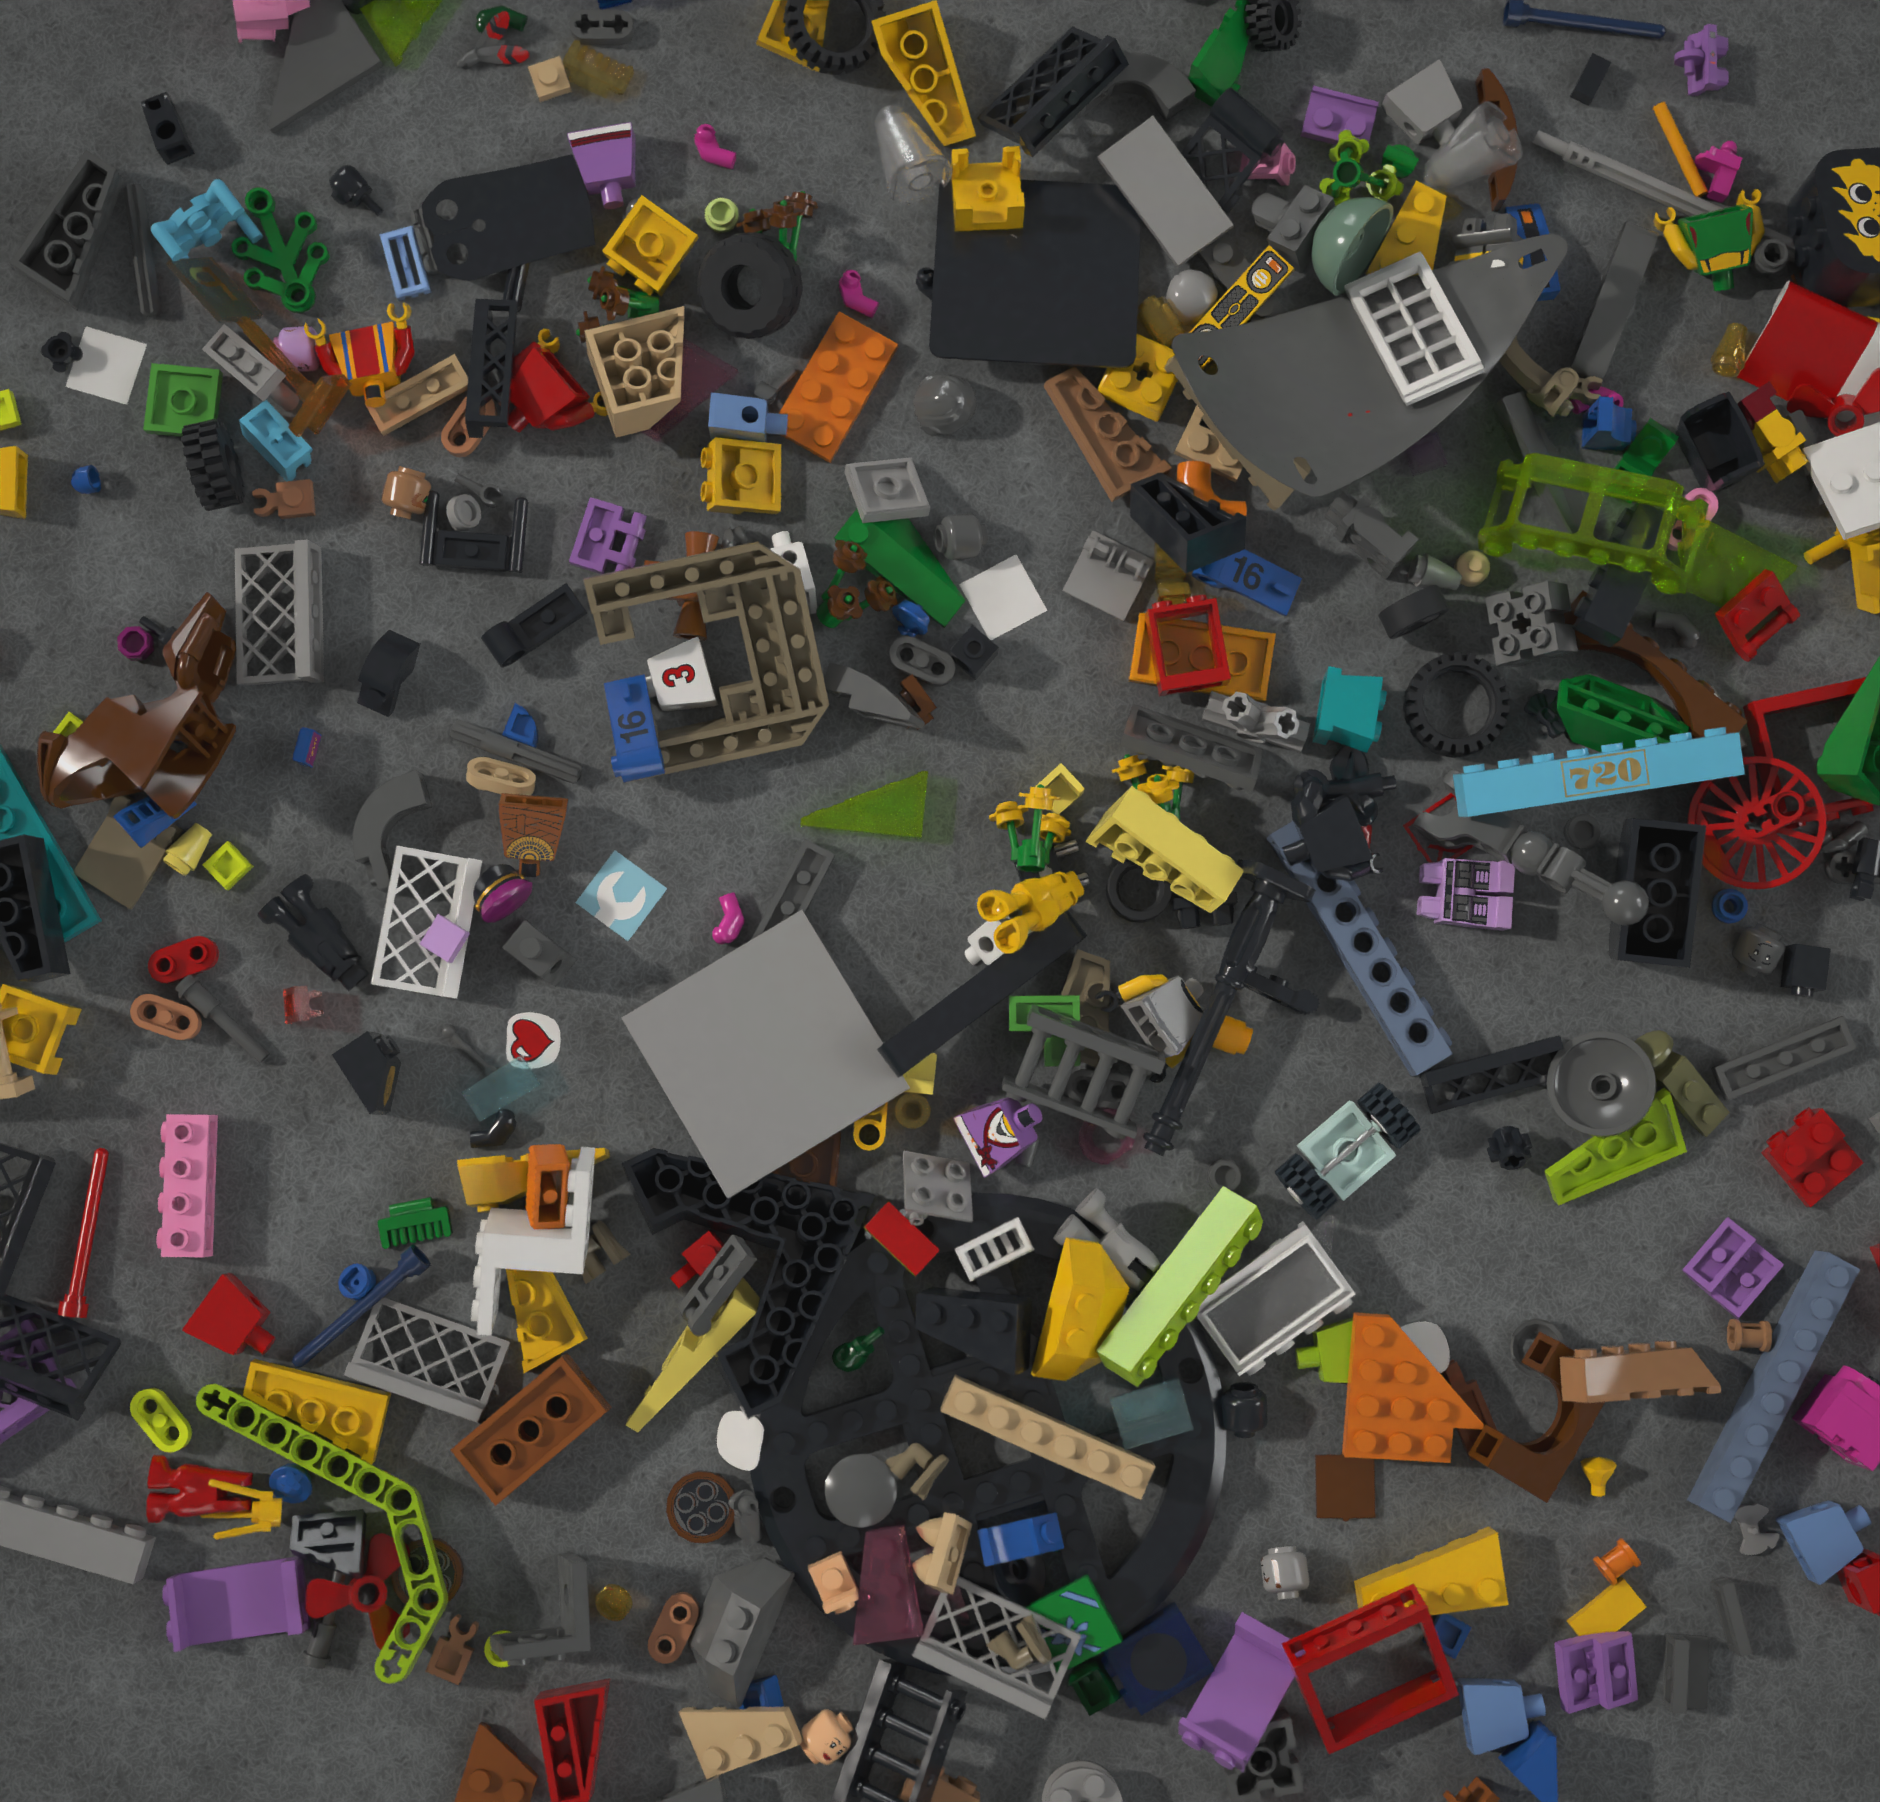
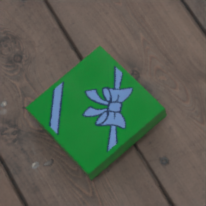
[1025,1574,1123,1672]

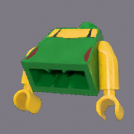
[1654,189,1765,291]

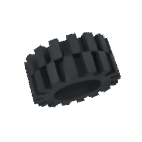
[1244,0,1302,52]

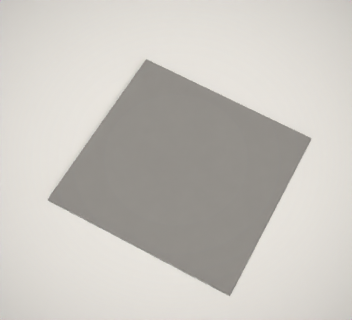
[621,910,910,1199]

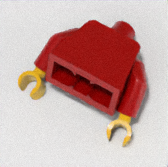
[508,329,608,433]

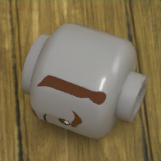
[1261,1546,1310,1600]

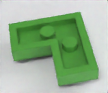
[1009,995,1080,1067]

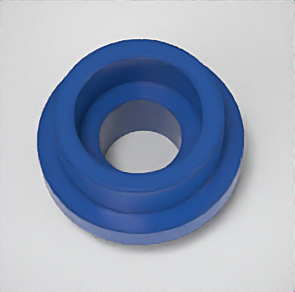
[1711,889,1748,924]

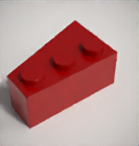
[534,1678,611,1802]

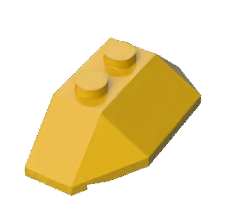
[1031,1237,1129,1381]

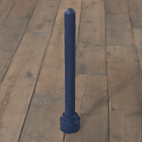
[1503,0,1666,38]
[292,1245,431,1368]

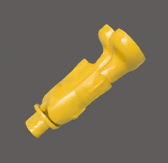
[977,871,1084,954]

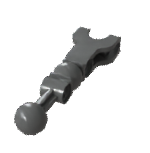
[1413,769,1649,926]

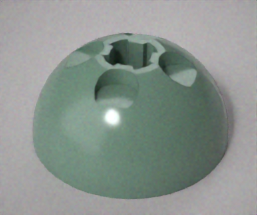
[1311,197,1393,296]

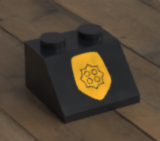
[332,1031,401,1115]

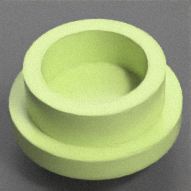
[705,198,739,232]

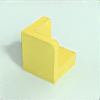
[1035,763,1085,815]
[903,1053,937,1095]

